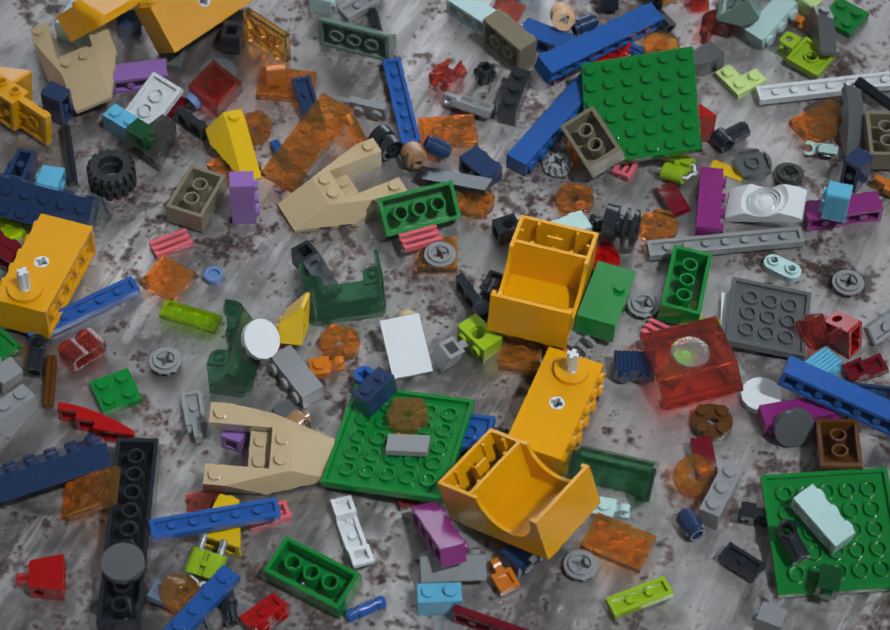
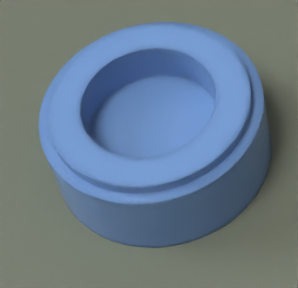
[184,92,202,110]
[204,266,224,286]

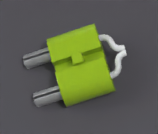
[650,155,698,185]
[184,533,228,587]

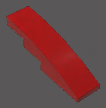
[57,402,136,443]

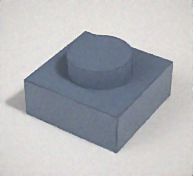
[146,579,176,608]

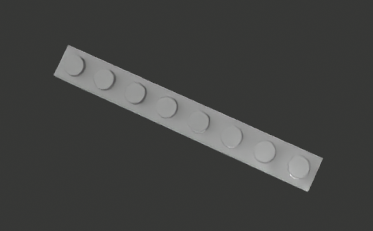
[646,226,805,261]

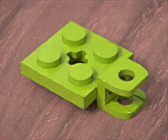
[777,31,837,80]

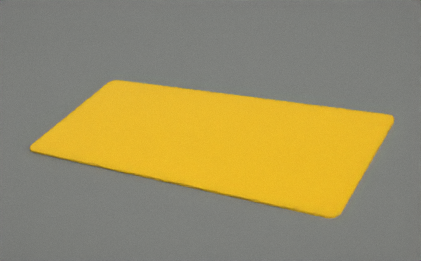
[710,160,743,181]

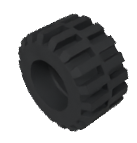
[86,148,137,200]

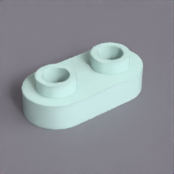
[763,254,801,283]

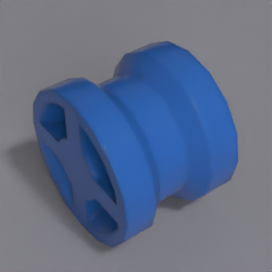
[354,366,373,384]

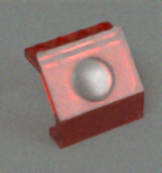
[635,316,744,410]

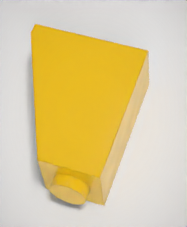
[199,493,242,559]

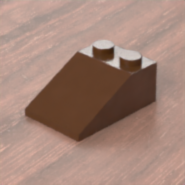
[813,418,863,469]

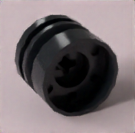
[600,203,642,250]

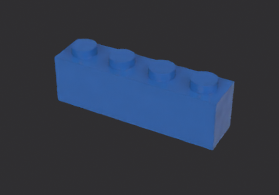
[522,18,582,69]

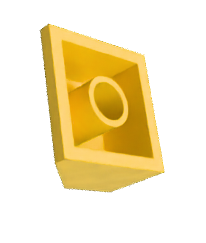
[276,292,310,346]

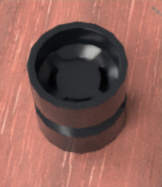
[369,124,404,160]

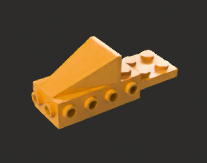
[0,67,52,146]

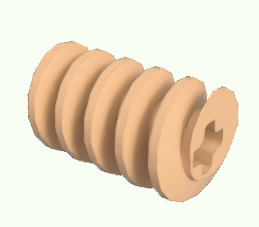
[550,2,575,31]

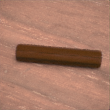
[42,355,57,409]

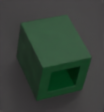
[125,118,157,152]
[814,563,844,600]

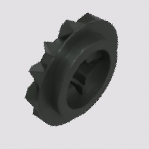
[773,162,804,186]

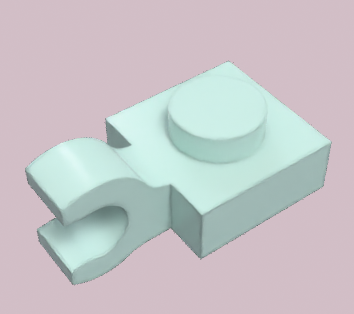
[804,140,838,157]
[592,496,631,522]

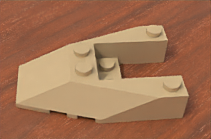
[30,22,118,114]
[278,138,408,233]
[203,402,335,495]

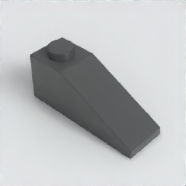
[805,6,837,57]
[694,41,725,77]

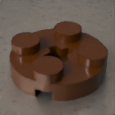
[691,404,733,442]

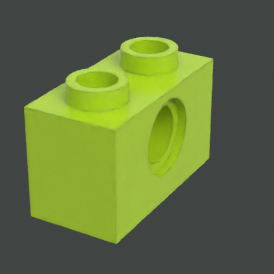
[457,313,502,363]

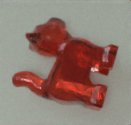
[428,57,468,92]

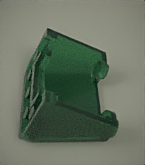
[206,299,261,398]

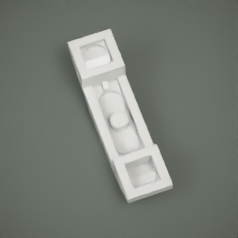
[330,495,375,568]

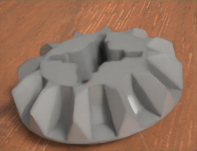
[543,151,573,177]
[424,242,456,269]
[832,270,864,297]
[627,291,660,320]
[149,347,182,376]
[564,550,598,582]

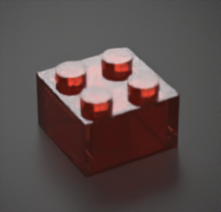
[188,59,243,117]

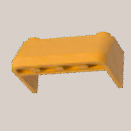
[56,0,140,42]

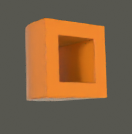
[266,63,286,86]

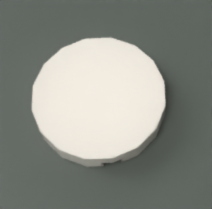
[241,319,280,360]
[741,377,782,414]

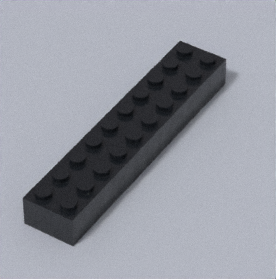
[96,438,161,630]

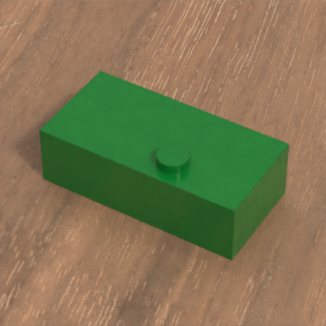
[373,180,462,238]
[657,244,713,326]
[574,261,636,343]
[263,536,363,619]

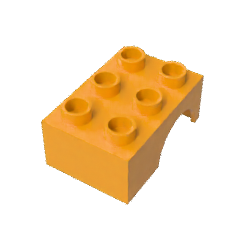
[487,215,599,349]
[437,428,601,560]

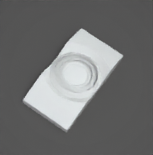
[725,184,808,222]

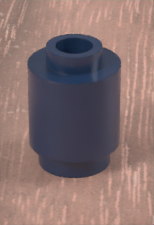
[571,13,599,36]
[423,135,452,160]
[676,508,705,541]

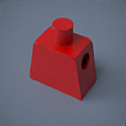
[817,311,862,359]
[16,554,66,601]

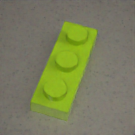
[605,576,674,620]

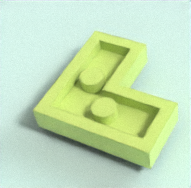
[714,64,767,100]

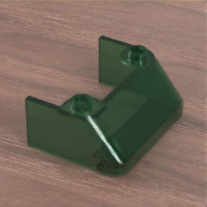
[298,250,387,326]
[567,445,660,502]

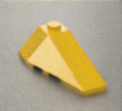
[205,109,262,181]

